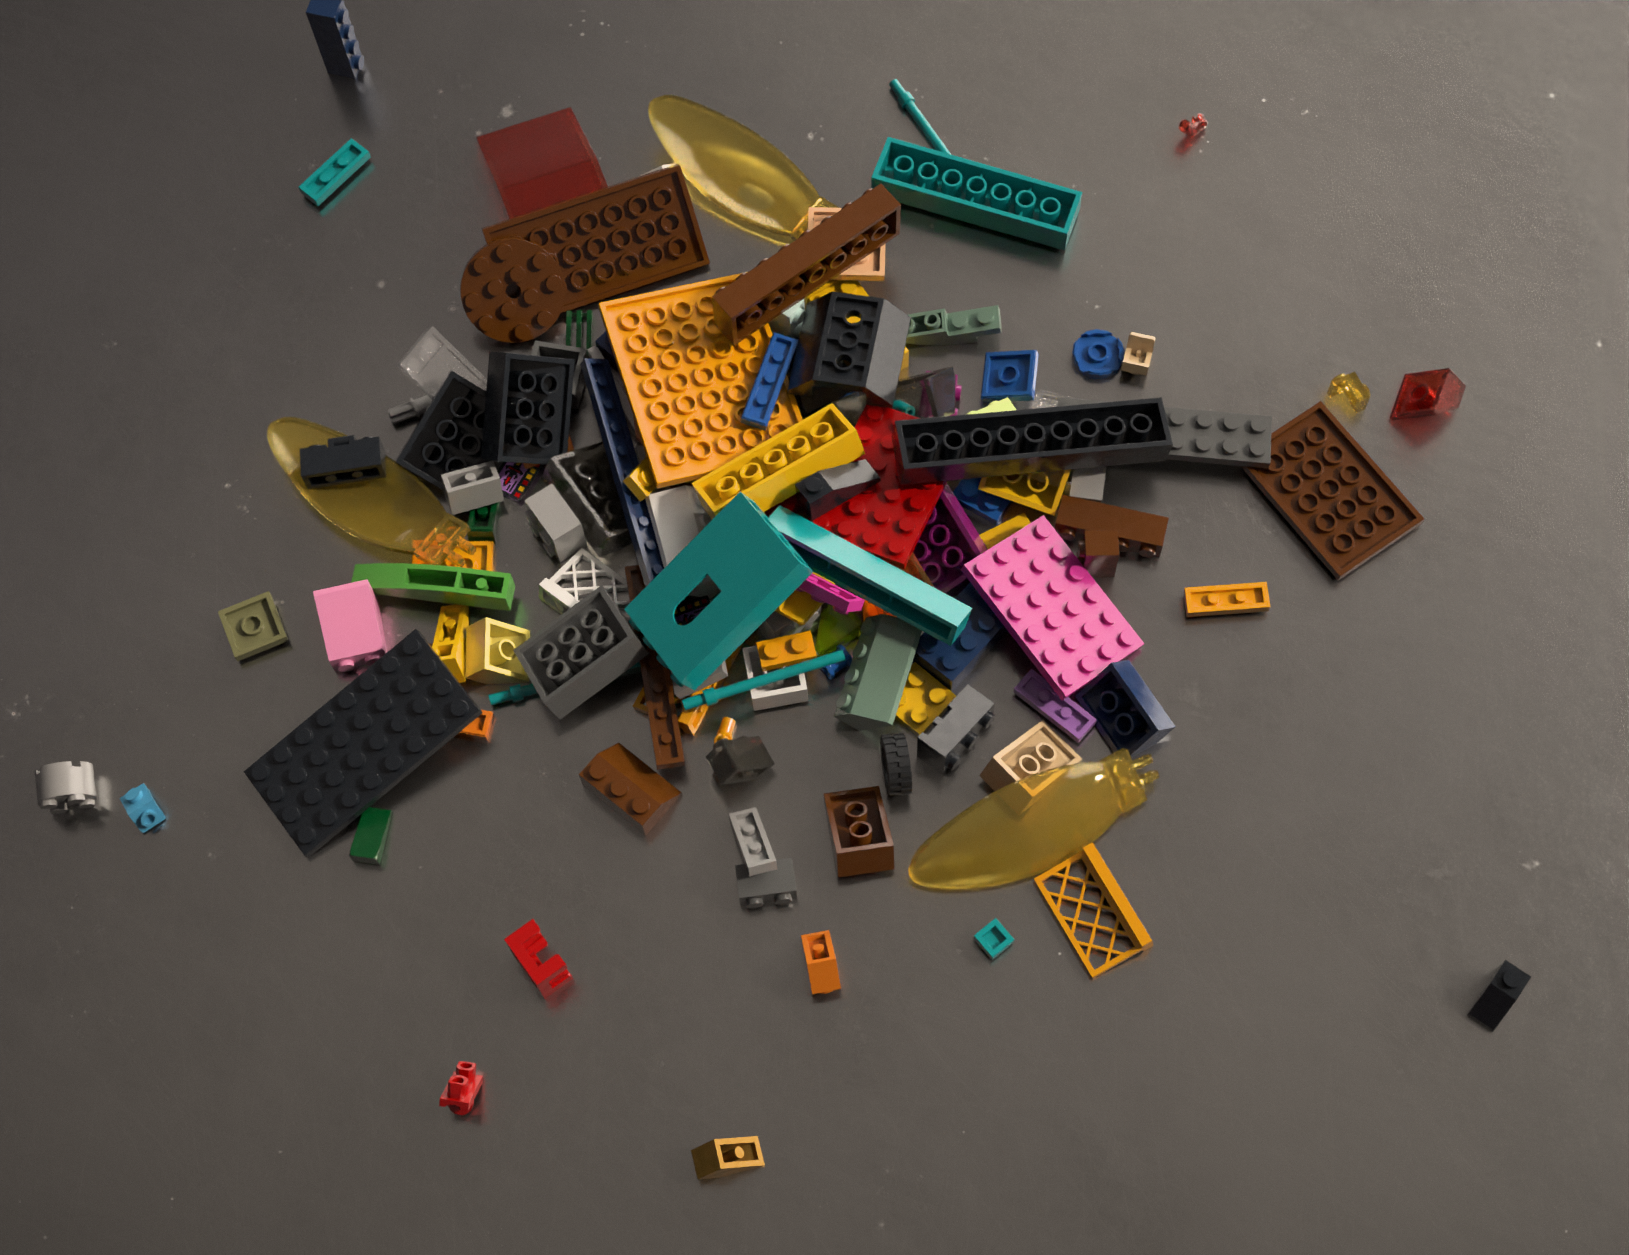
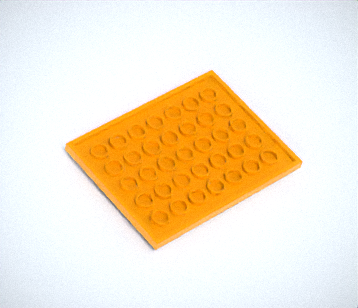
[599,273,803,489]

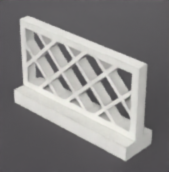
[539,548,630,624]

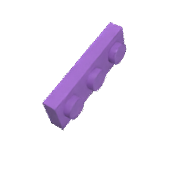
[1013,669,1097,743]

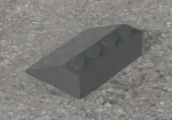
[513,585,650,719]

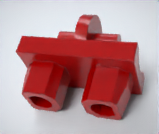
[439,1061,483,1115]

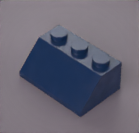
[1075,660,1176,763]

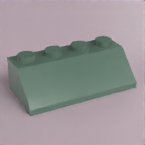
[834,614,922,731]

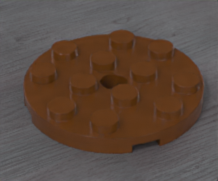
[460,238,565,343]

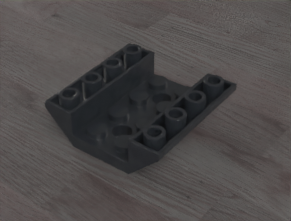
[787,292,911,408]

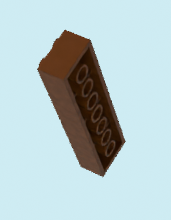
[712,184,901,346]

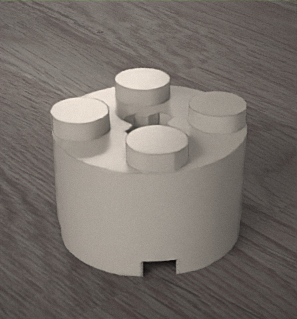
[34,761,96,814]

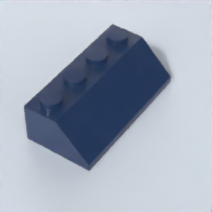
[306,0,364,79]

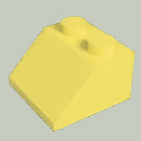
[465,617,530,684]

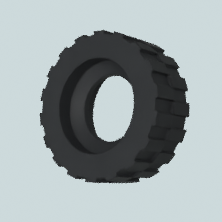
[880,732,912,797]

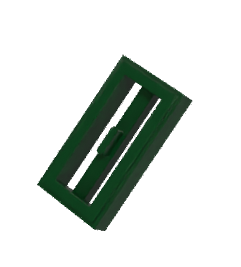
[566,310,593,358]

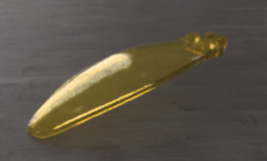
[648,95,839,241]
[267,417,476,567]
[909,748,1160,889]

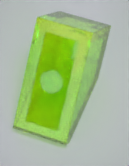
[815,604,862,657]

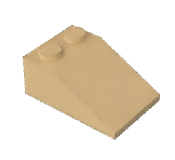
[979,720,1082,816]

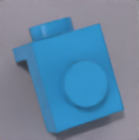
[120,783,166,833]

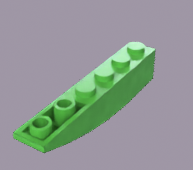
[351,563,515,611]

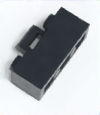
[300,435,387,489]

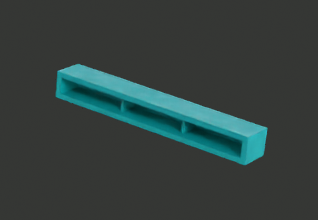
[768,505,972,646]

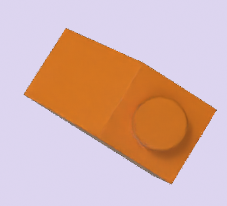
[801,930,841,994]

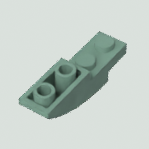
[906,305,1002,345]

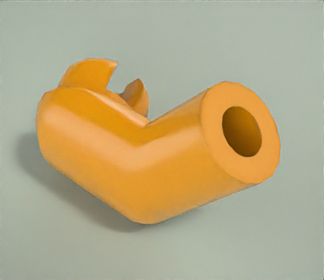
[714,717,736,752]

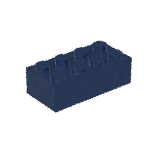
[913,582,1008,692]

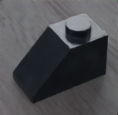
[1467,960,1531,1032]

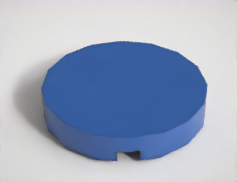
[1072,329,1125,379]

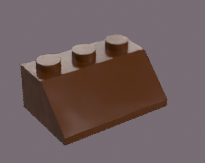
[579,743,682,836]

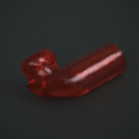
[1179,113,1208,137]

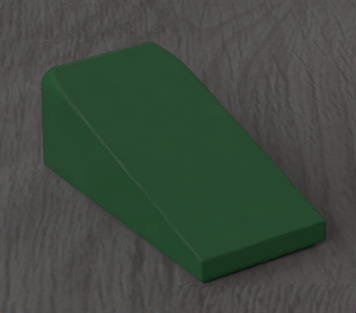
[466,502,499,544]
[349,807,393,865]

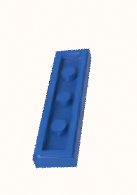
[740,332,799,431]

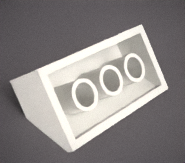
[645,485,721,599]

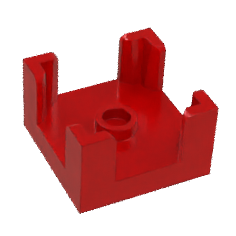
[504,919,573,999]

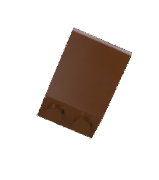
[823,786,895,877]

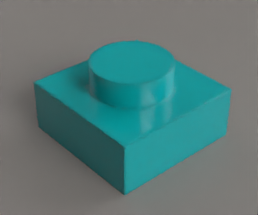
[973,918,1015,960]

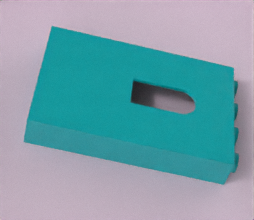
[624,492,813,691]

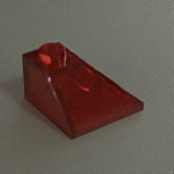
[1390,368,1466,421]

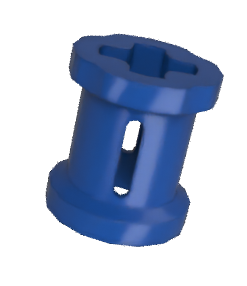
[821,644,852,680]

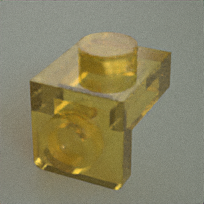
[1327,371,1370,413]

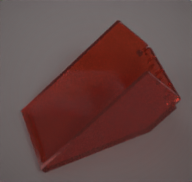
[476,107,608,220]

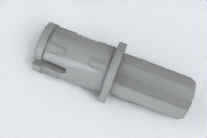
[388,391,436,424]

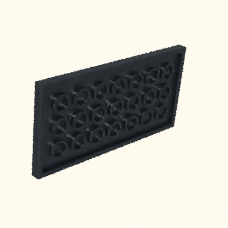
[244,629,483,858]

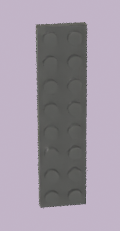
[1057,397,1272,469]

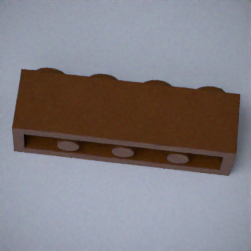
[1055,495,1169,558]

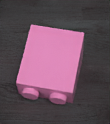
[313,579,387,672]

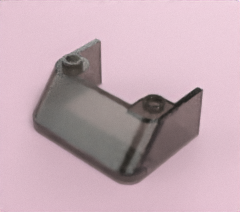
[832,366,956,427]

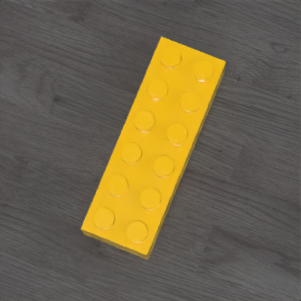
[692,403,865,519]

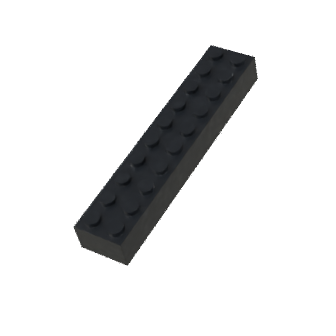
[891,397,1173,485]

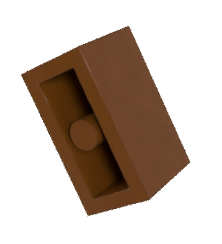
[1076,530,1119,578]

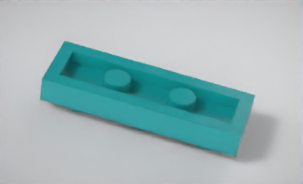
[298,138,371,206]

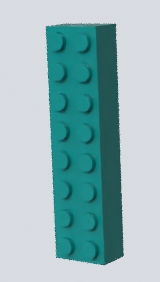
[871,137,1082,250]

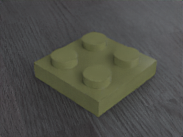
[218,591,289,662]

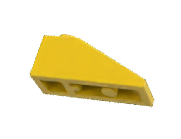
[432,604,469,683]

